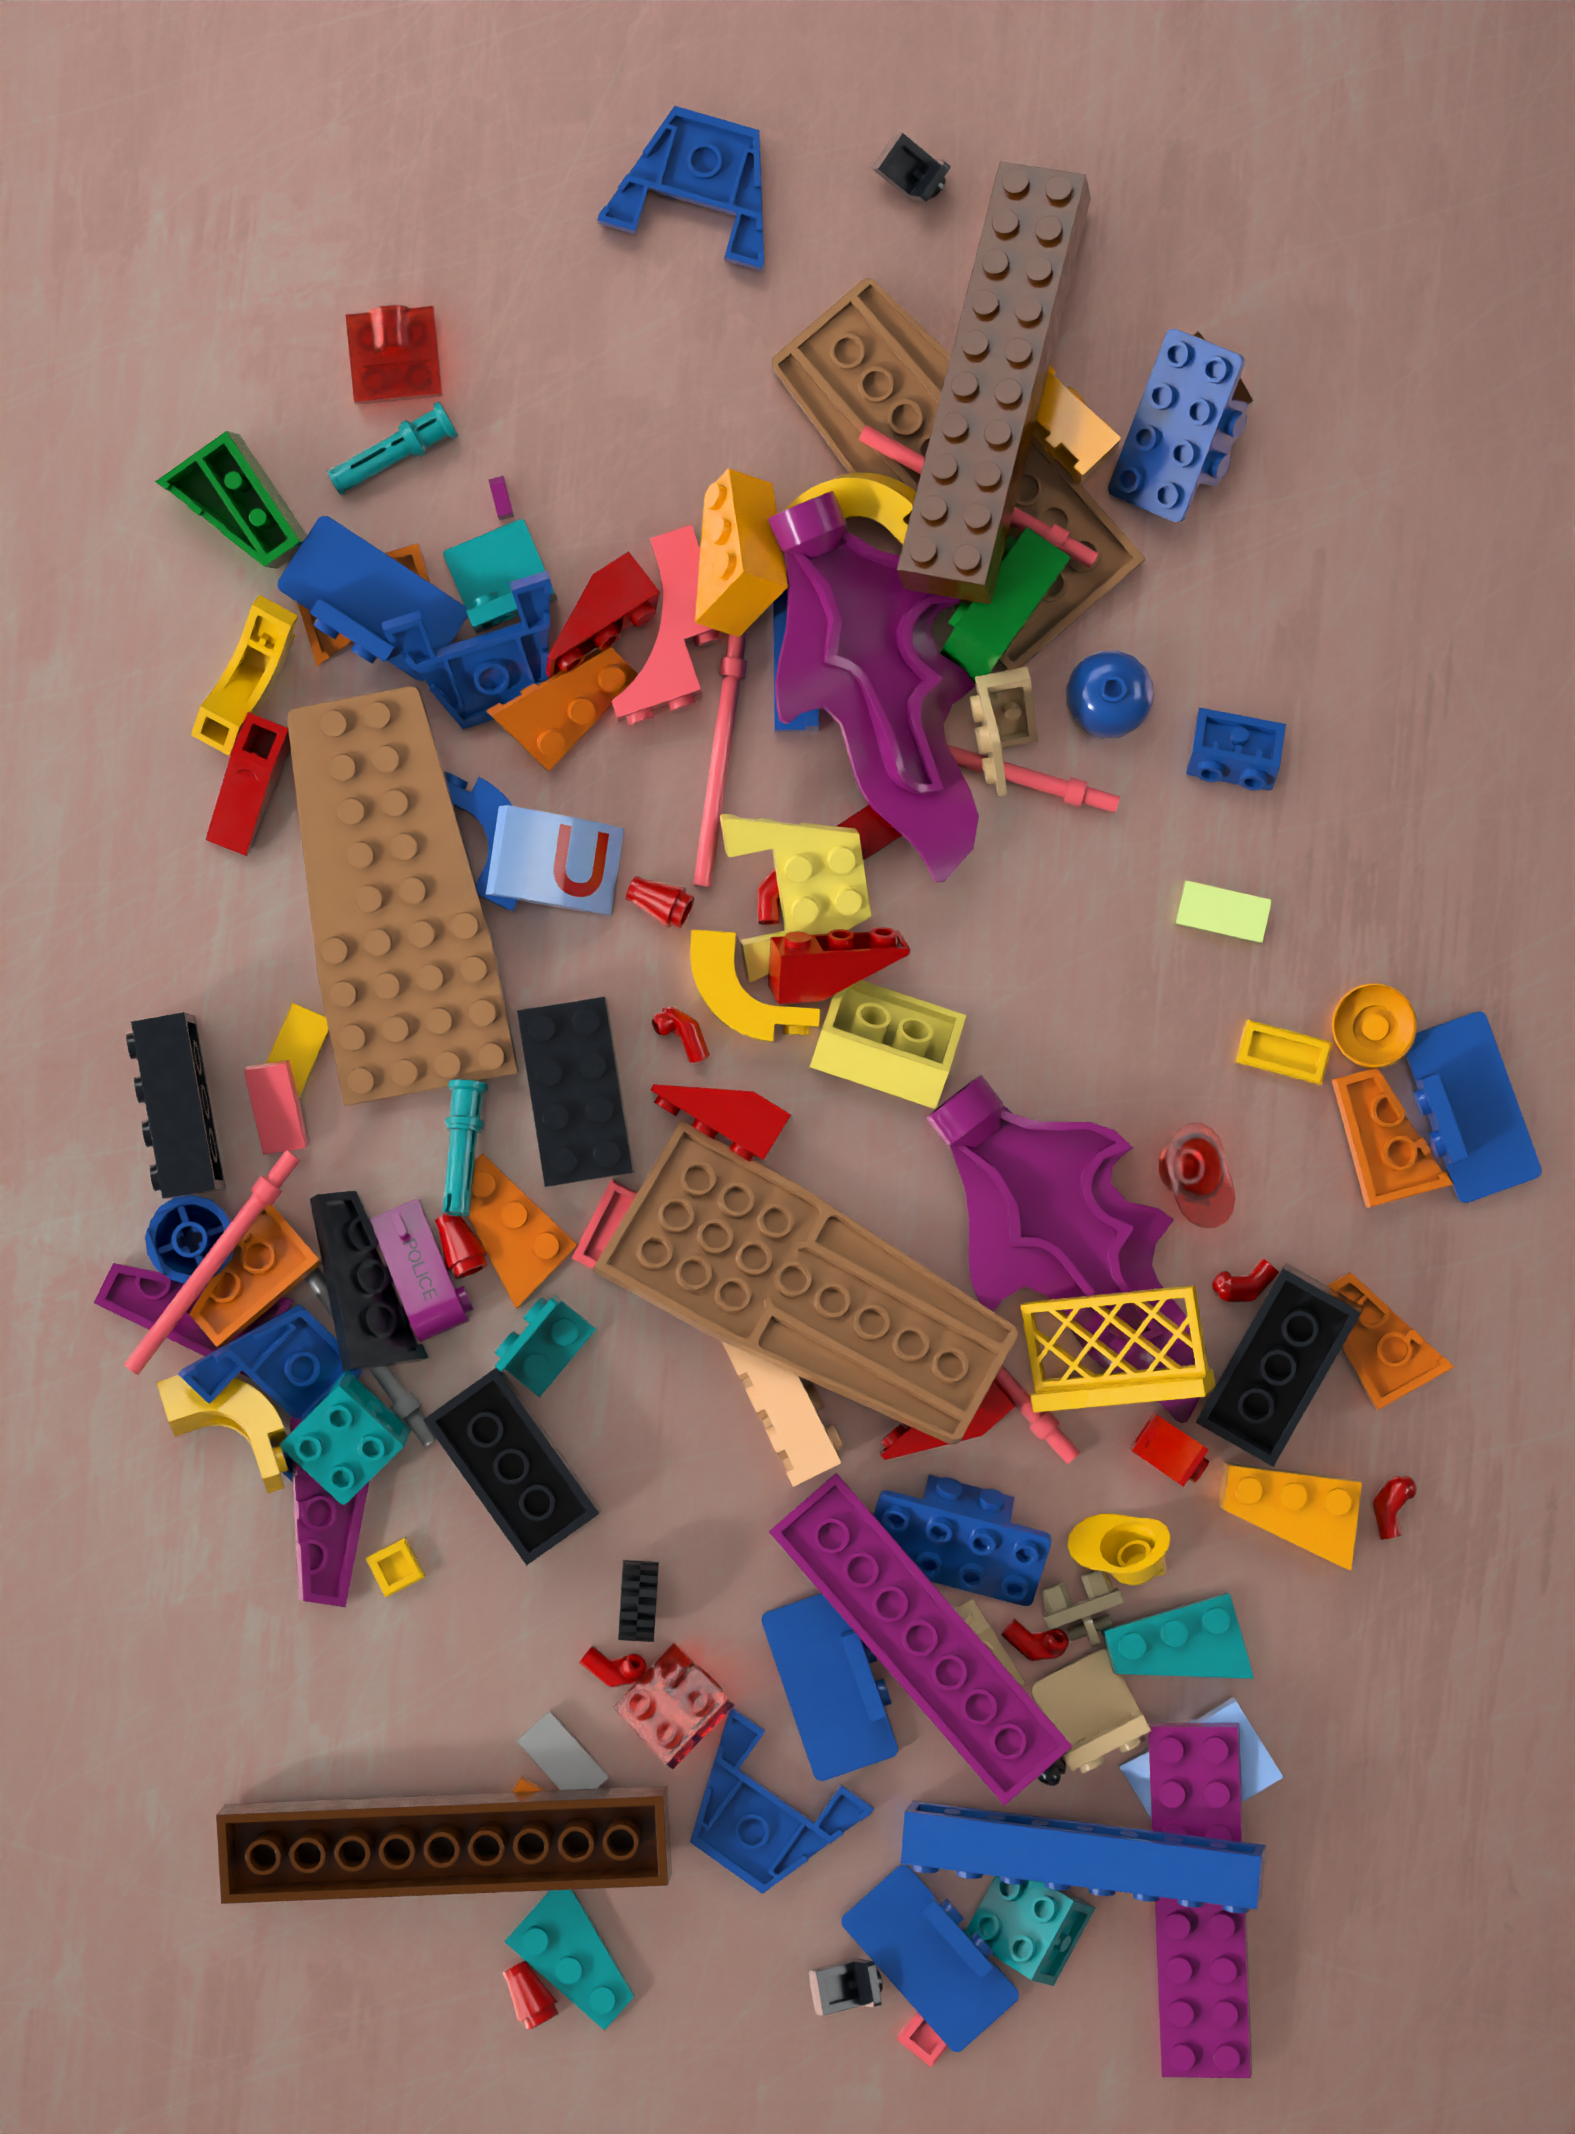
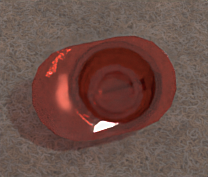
[1158,1123,1236,1228]

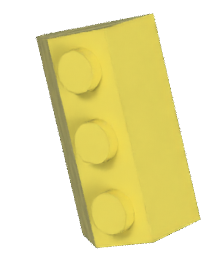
[810,980,966,1109]

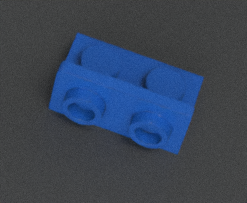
[1186,707,1286,790]

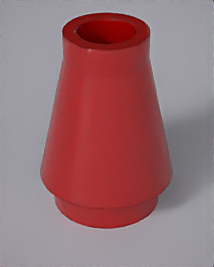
[625,876,694,929]
[435,1214,488,1279]
[503,1961,559,2031]

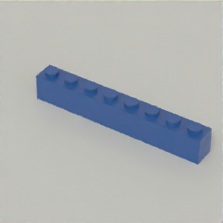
[901,1800,1266,1913]

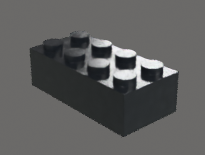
[517,997,635,1187]
[126,1012,226,1199]
[1195,1263,1364,1467]
[423,1368,601,1566]

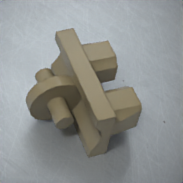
[1042,1570,1124,1647]

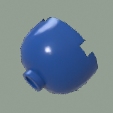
[1066,650,1154,739]
[145,1195,235,1284]

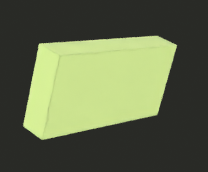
[1175,880,1272,944]

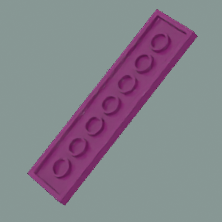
[769,1473,1073,1806]
[1148,1723,1252,2078]

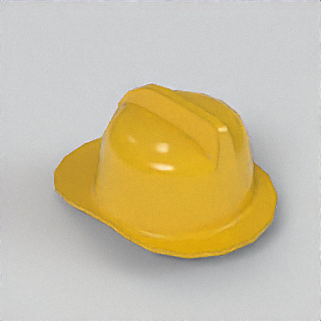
[1067,1514,1171,1586]

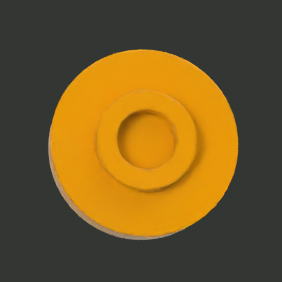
[1332,983,1418,1069]

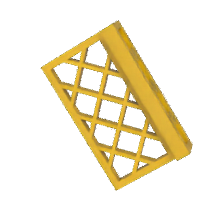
[1021,1285,1216,1413]

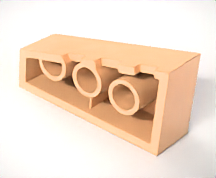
[722,1342,844,1487]

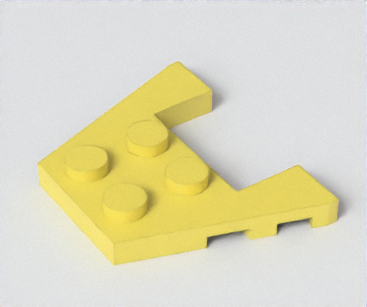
[720,814,872,982]

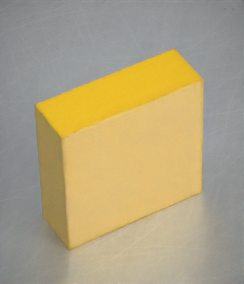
[366,1537,426,1597]

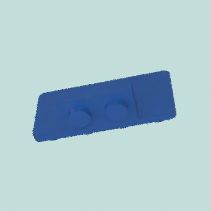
[1108,329,1249,522]
[277,516,468,681]
[1406,1011,1542,1203]
[873,1475,1052,1606]
[761,1593,898,1781]
[841,1864,1019,2052]

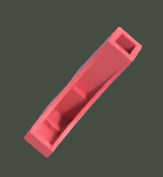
[612,524,721,726]

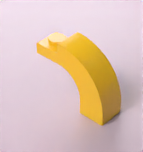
[784,472,916,545]
[191,595,299,756]
[690,930,820,1043]
[156,1375,289,1494]

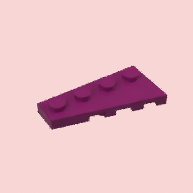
[94,1263,294,1378]
[290,1417,370,1607]

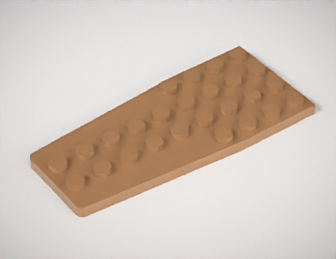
[772,278,1146,670]
[287,686,519,1106]
[593,1120,1018,1444]

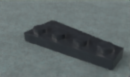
[310,1191,428,1371]

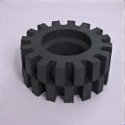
[618,1560,659,1642]

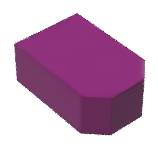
[488,476,514,521]

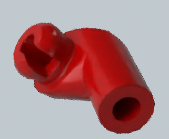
[757,867,780,925]
[652,1007,710,1063]
[1212,1258,1280,1303]
[1373,1476,1417,1540]
[1000,1619,1069,1661]
[579,1645,646,1687]

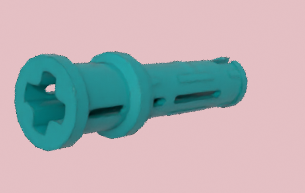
[327,401,458,495]
[441,1079,488,1216]

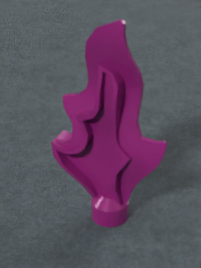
[768,491,979,883]
[926,1074,1207,1423]

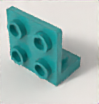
[443,519,557,634]
[494,1295,596,1398]
[280,1371,411,1505]
[966,1876,1096,1986]

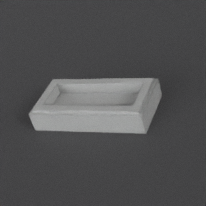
[517,1710,609,1790]

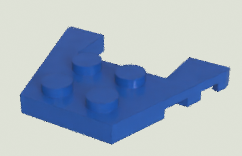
[597,106,764,271]
[381,570,552,729]
[178,1304,363,1482]
[690,1707,874,1894]

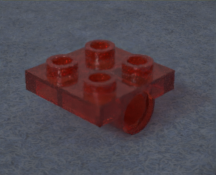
[345,305,443,405]
[613,1643,734,1769]

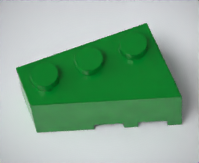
[155,431,307,569]
[940,527,1071,685]

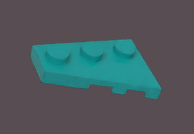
[1101,1592,1254,1679]
[505,1890,634,2031]

